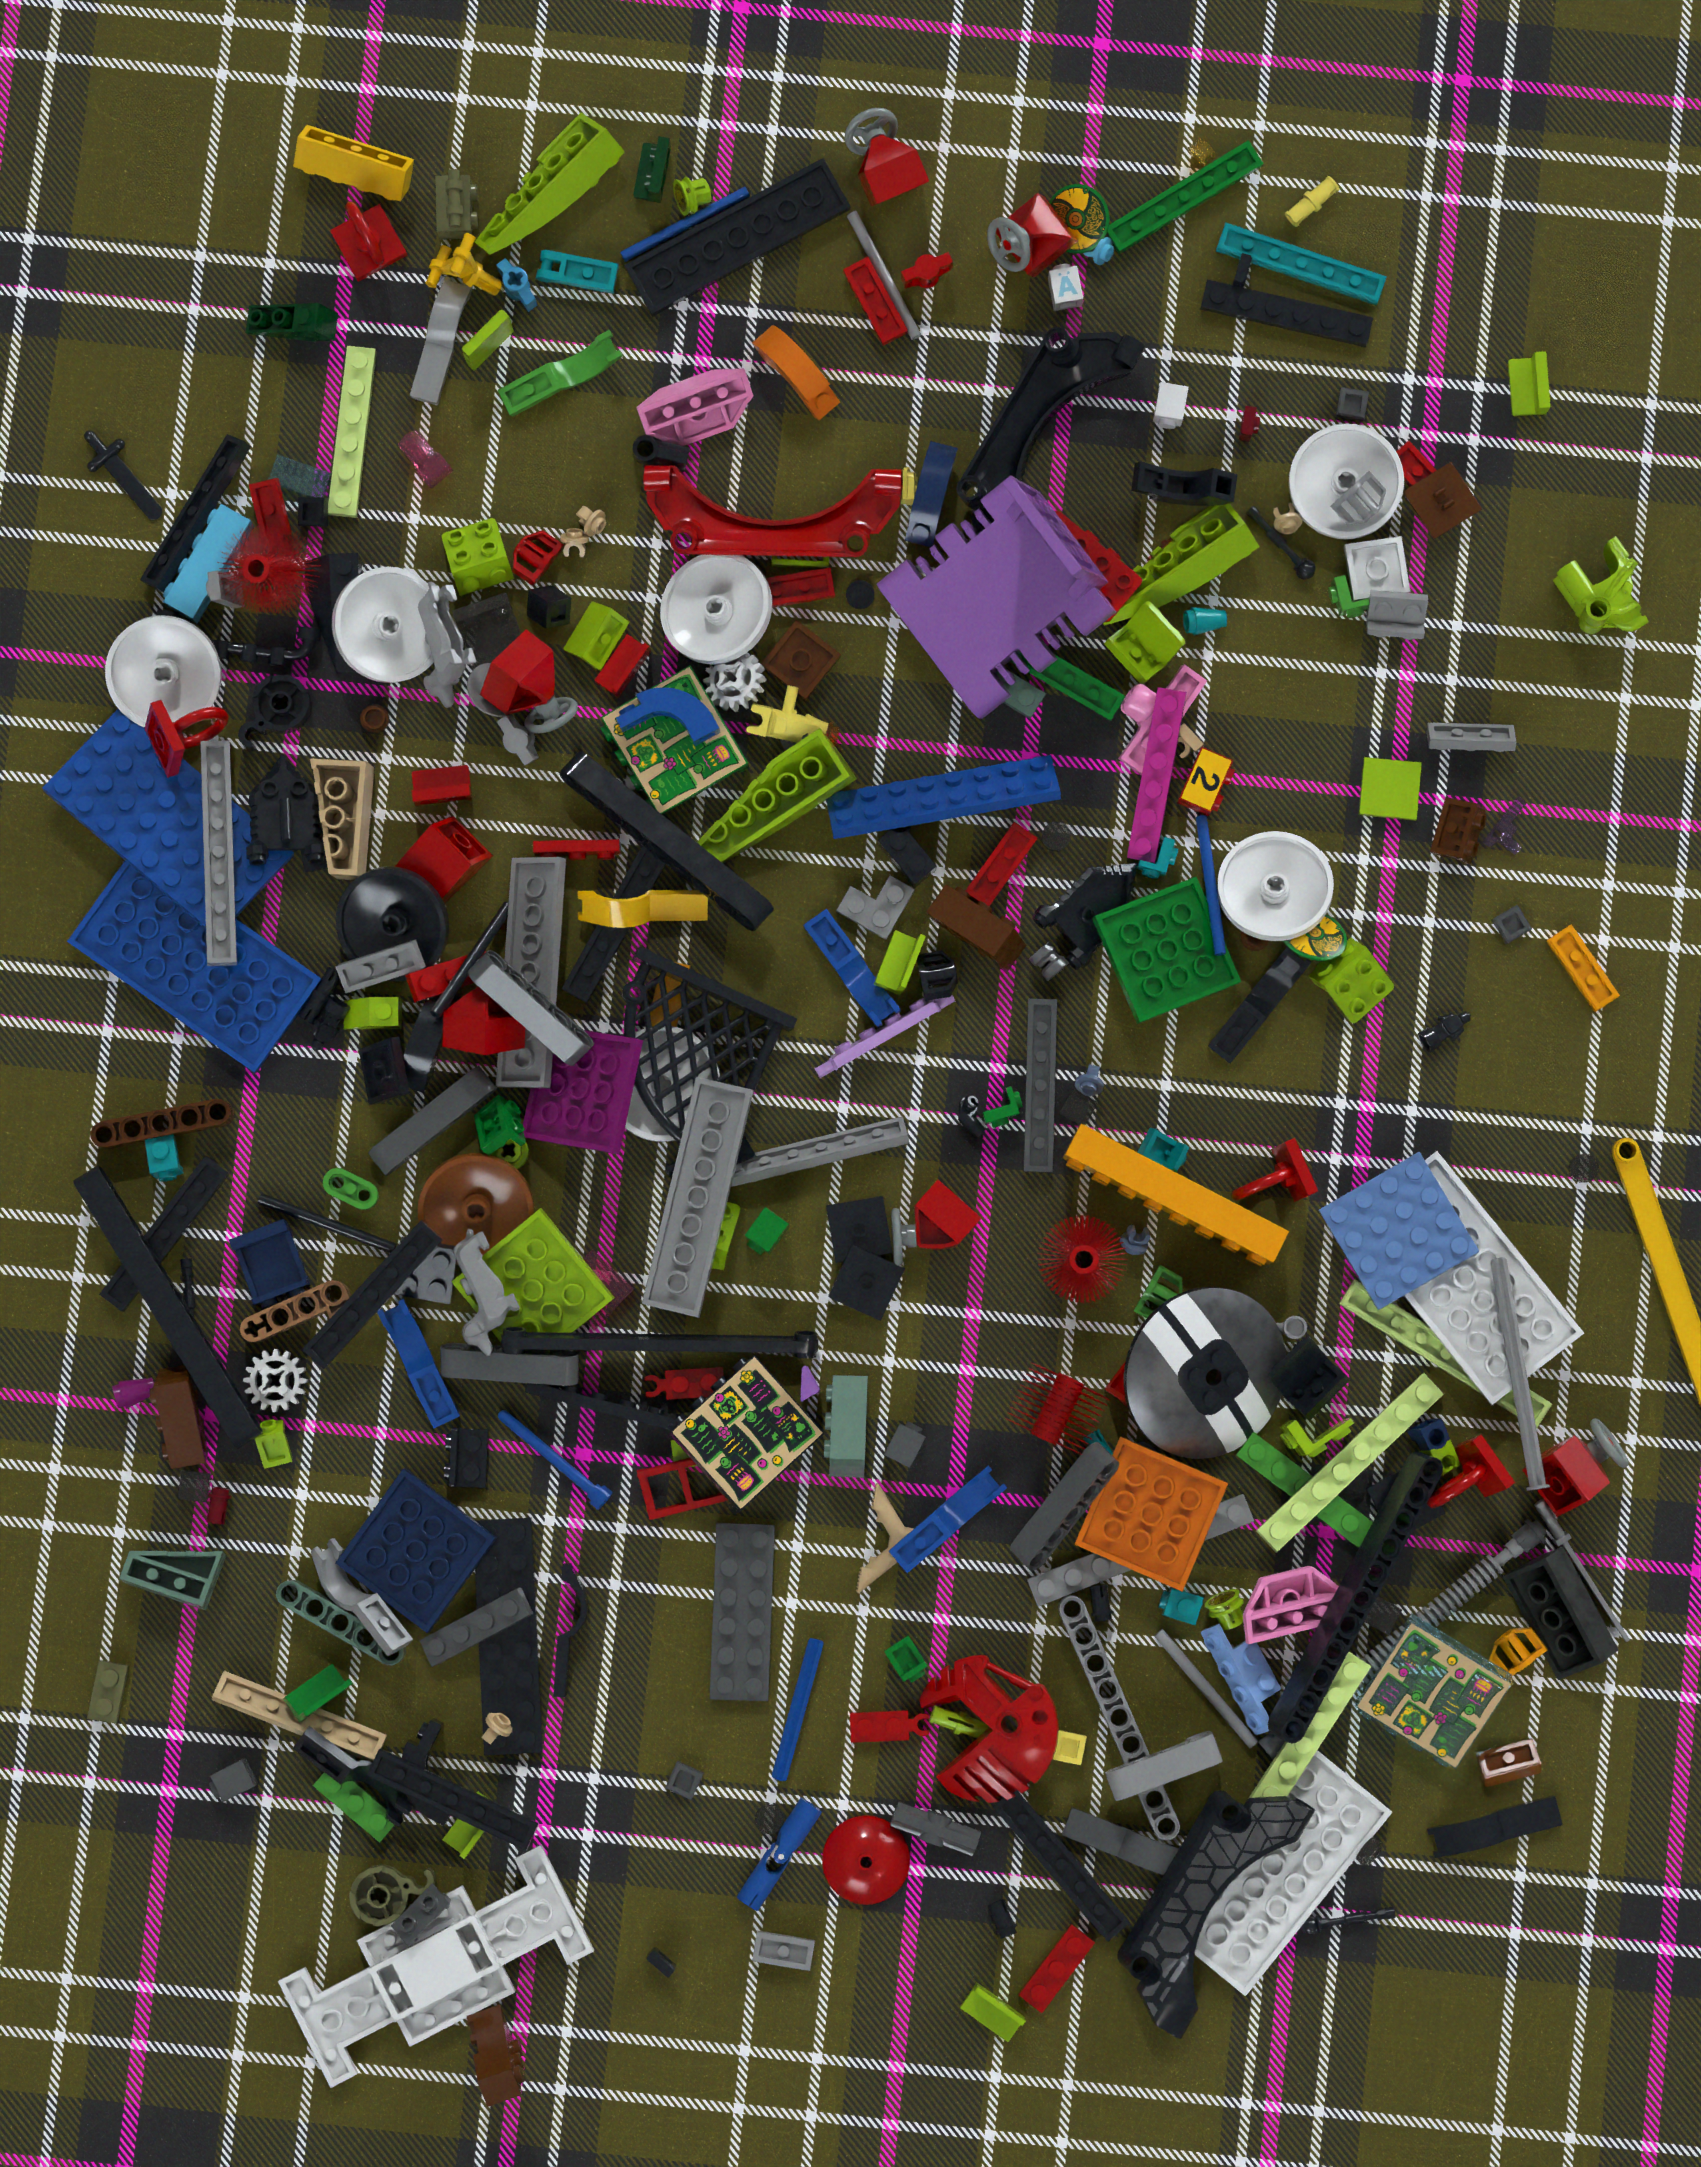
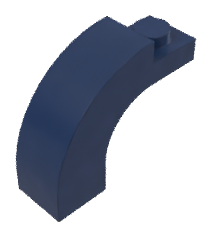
[905,441,958,547]

